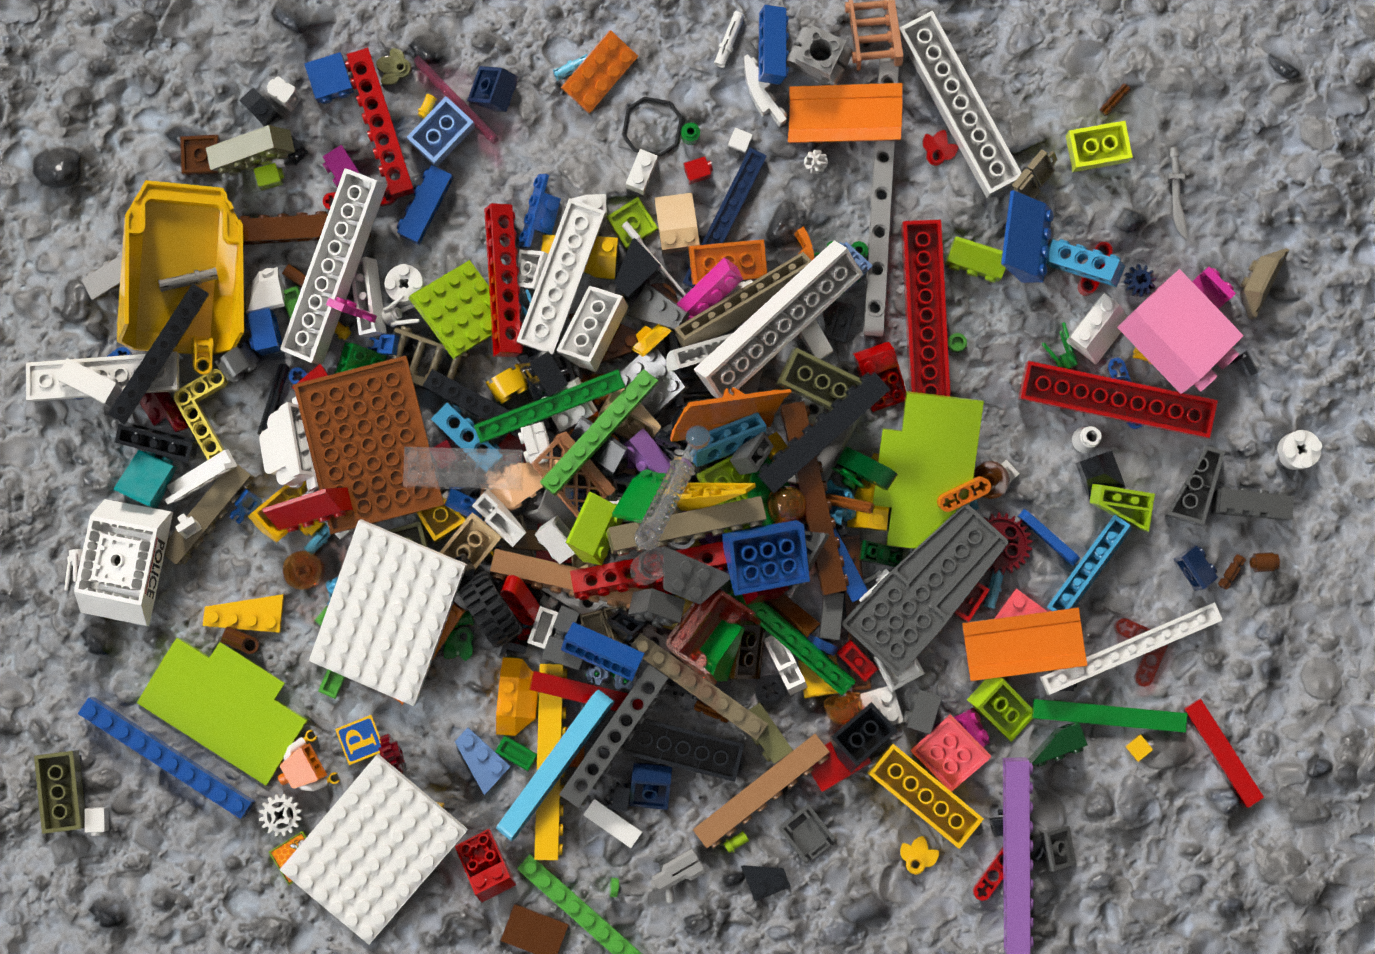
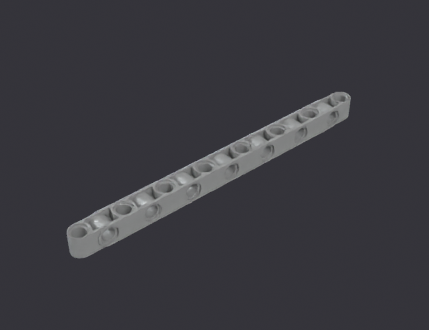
[863,58,899,337]

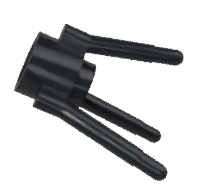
[654,430,684,464]

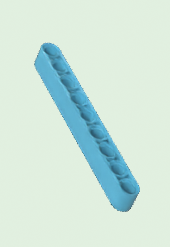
[496,690,614,842]

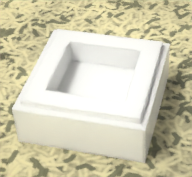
[728,128,753,153]

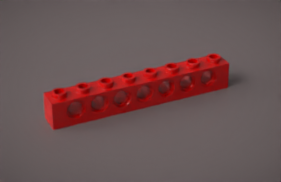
[345,48,414,199]
[484,203,524,357]
[570,541,728,600]

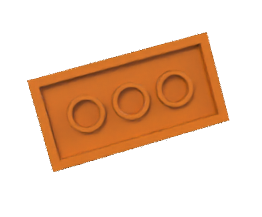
[561,30,638,113]
[688,239,767,285]

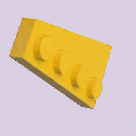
[203,594,285,633]

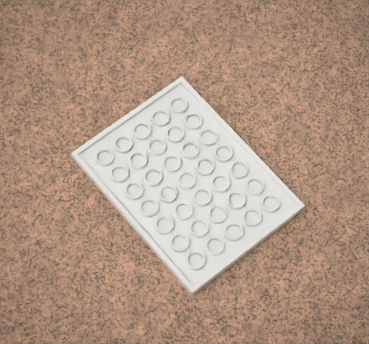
[309,519,467,706]
[280,754,468,944]

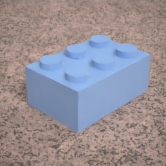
[407,96,475,167]

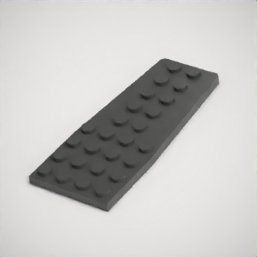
[841,504,1008,677]

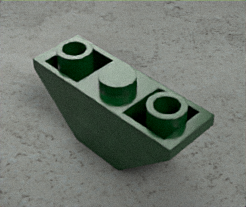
[858,540,903,567]

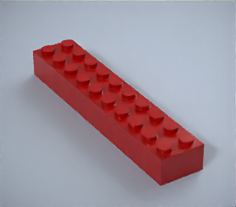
[901,219,951,397]
[1018,361,1218,439]

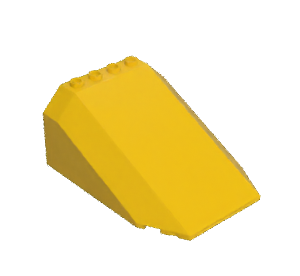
[117,180,244,355]

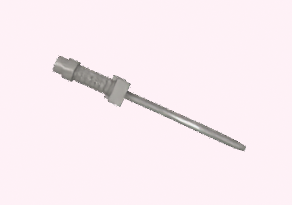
[1167,147,1188,239]

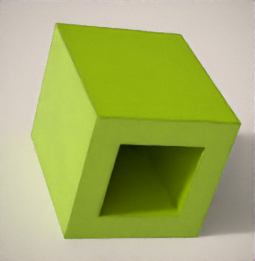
[254,163,285,191]

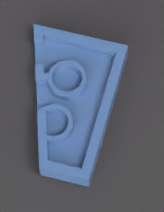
[455,727,511,795]

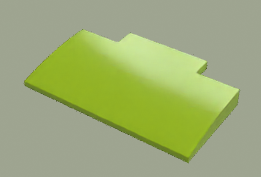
[873,391,984,549]
[137,637,309,786]

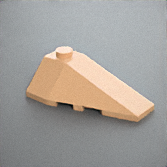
[489,460,559,511]

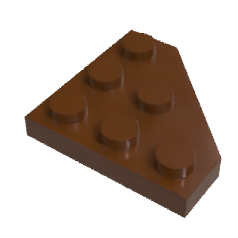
[569,312,638,364]

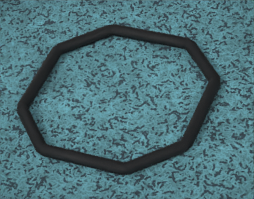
[622,97,683,157]

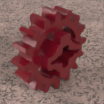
[378,734,405,774]

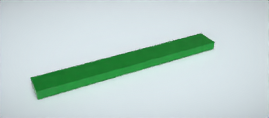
[474,369,626,443]
[726,587,855,696]
[1032,699,1187,732]

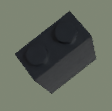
[614,238,661,303]

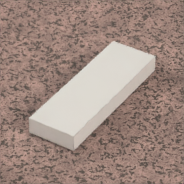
[584,798,642,848]

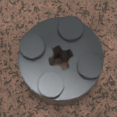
[215,341,260,383]

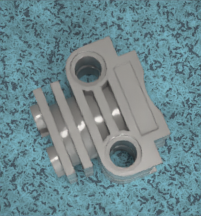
[786,25,853,85]

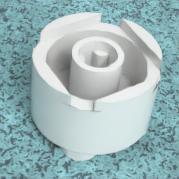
[384,264,425,305]
[1277,430,1322,470]

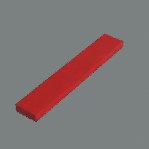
[529,671,644,711]
[1184,698,1264,808]

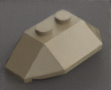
[1240,248,1290,320]

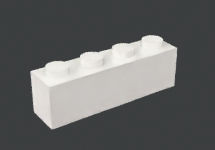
[352,257,387,338]

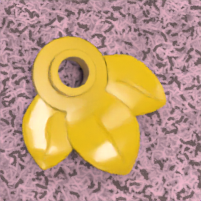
[900,836,939,875]

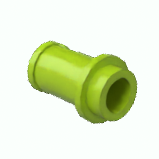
[723,831,749,853]

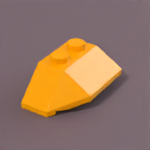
[496,657,538,736]

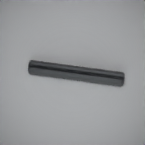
[257,363,290,435]

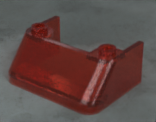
[666,589,761,685]

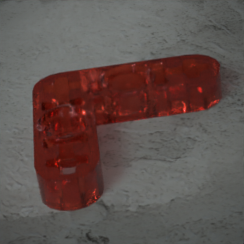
[1114,618,1168,687]

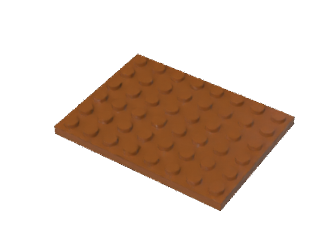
[293,356,444,535]

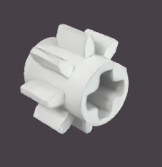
[804,150,828,174]

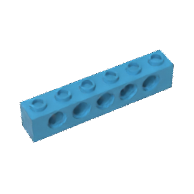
[1047,515,1132,612]

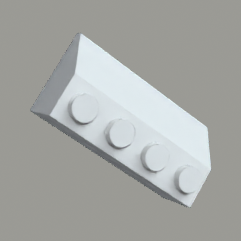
[557,286,628,372]

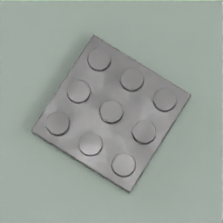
[620,345,688,418]

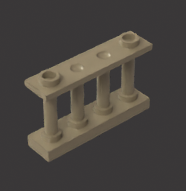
[393,325,470,386]

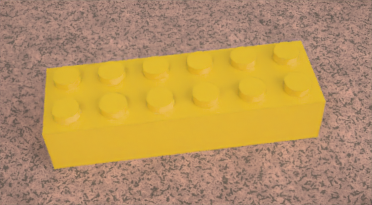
[867,743,984,849]

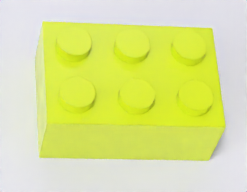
[1065,121,1133,172]

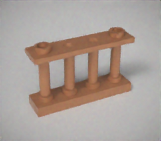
[845,0,903,70]

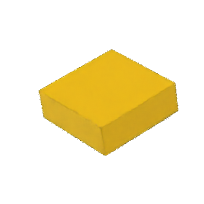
[1125,734,1153,762]

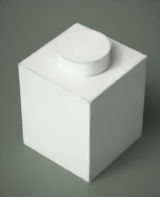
[85,807,109,836]

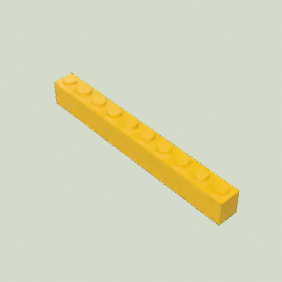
[534,664,567,860]

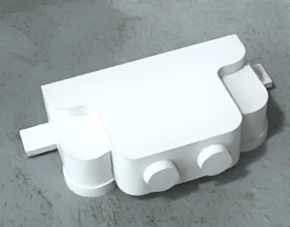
[259,397,318,491]

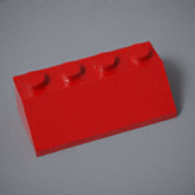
[262,487,353,533]

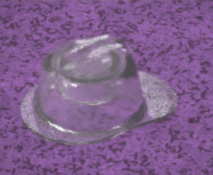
[630,547,664,585]

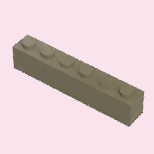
[164,462,254,566]

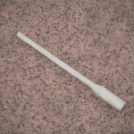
[622,221,686,296]

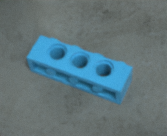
[1046,239,1126,287]
[431,403,504,474]
[688,412,767,467]

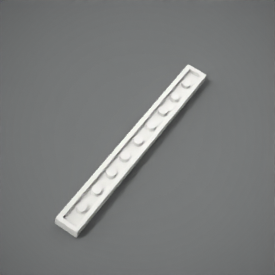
[1040,602,1222,695]

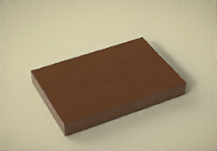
[500,903,569,954]

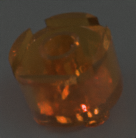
[282,551,325,590]

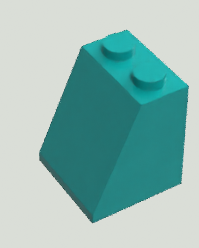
[113,450,177,509]

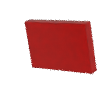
[810,741,871,792]

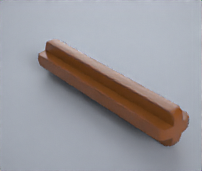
[826,493,875,514]

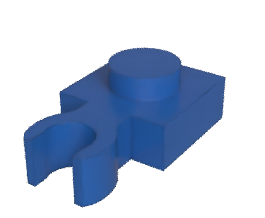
[367,334,400,355]
[229,489,262,524]

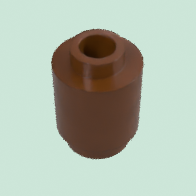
[1249,552,1280,573]

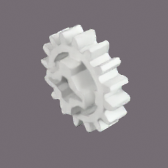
[259,794,302,836]

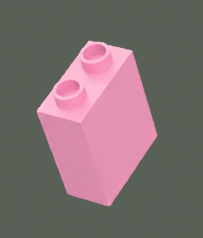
[1117,269,1244,394]

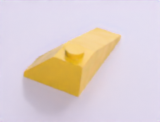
[541,235,618,279]
[847,453,889,531]
[248,478,317,543]
[668,482,756,511]

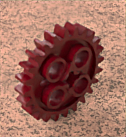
[983,512,1033,575]

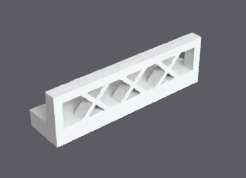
[165,449,237,505]

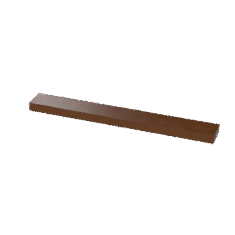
[840,535,872,691]

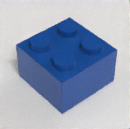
[245,308,282,356]

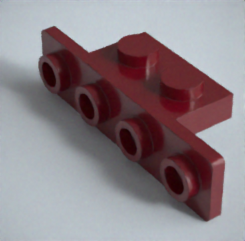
[140,392,189,432]

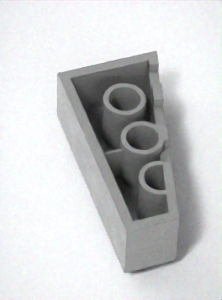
[82,252,122,301]

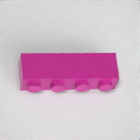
[677,257,743,321]

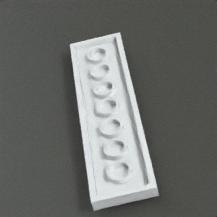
[516,198,605,355]
[26,352,179,402]

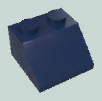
[467,66,519,112]
[1174,545,1218,591]
[629,763,672,810]

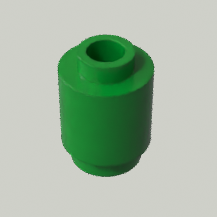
[681,123,700,145]

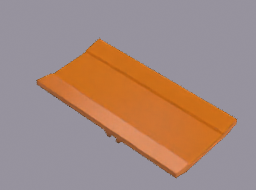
[788,83,903,143]
[670,387,791,442]
[962,608,1088,681]

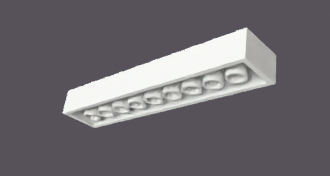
[899,11,1021,198]
[280,168,387,365]
[694,241,863,398]

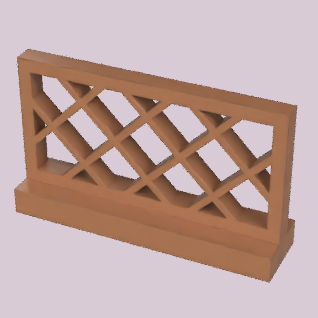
[531,432,616,517]

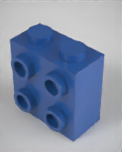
[304,52,354,104]

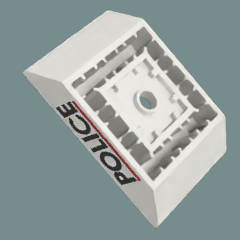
[74,499,173,626]

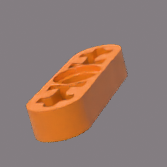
[937,476,991,512]

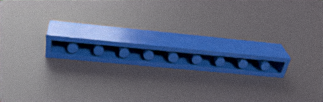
[78,697,255,819]

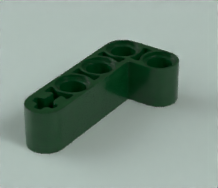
[835,446,898,491]

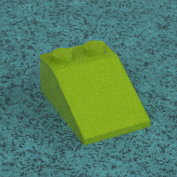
[967,677,1033,742]

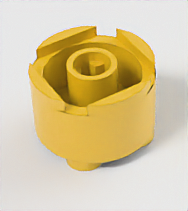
[485,363,529,404]

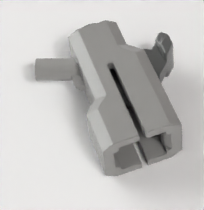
[650,848,705,903]

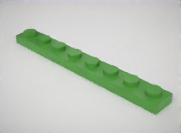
[540,369,658,496]
[517,854,643,954]

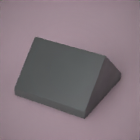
[1040,826,1077,872]

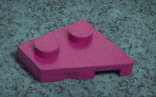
[326,297,377,323]

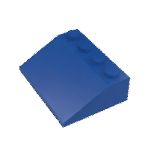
[1001,190,1054,283]
[722,520,810,596]

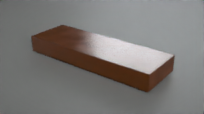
[764,594,820,638]

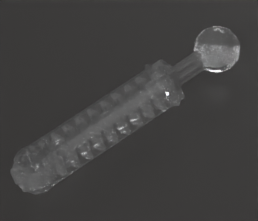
[634,425,710,551]

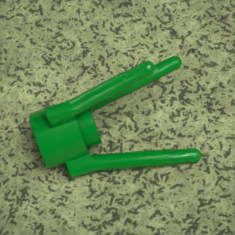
[1042,322,1078,369]

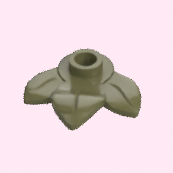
[376,48,412,85]

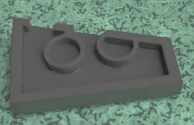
[627,283,690,328]

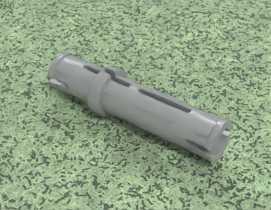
[158,267,218,292]

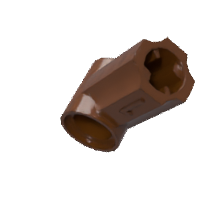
[220,626,260,654]

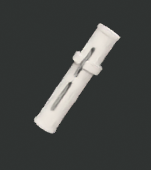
[714,11,745,68]

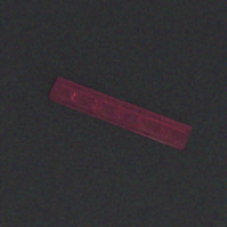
[414,55,498,144]

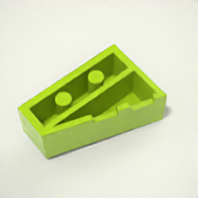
[1090,484,1155,532]

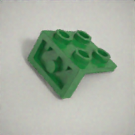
[334,342,387,374]

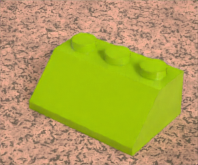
[945,236,1005,283]
[565,492,623,565]

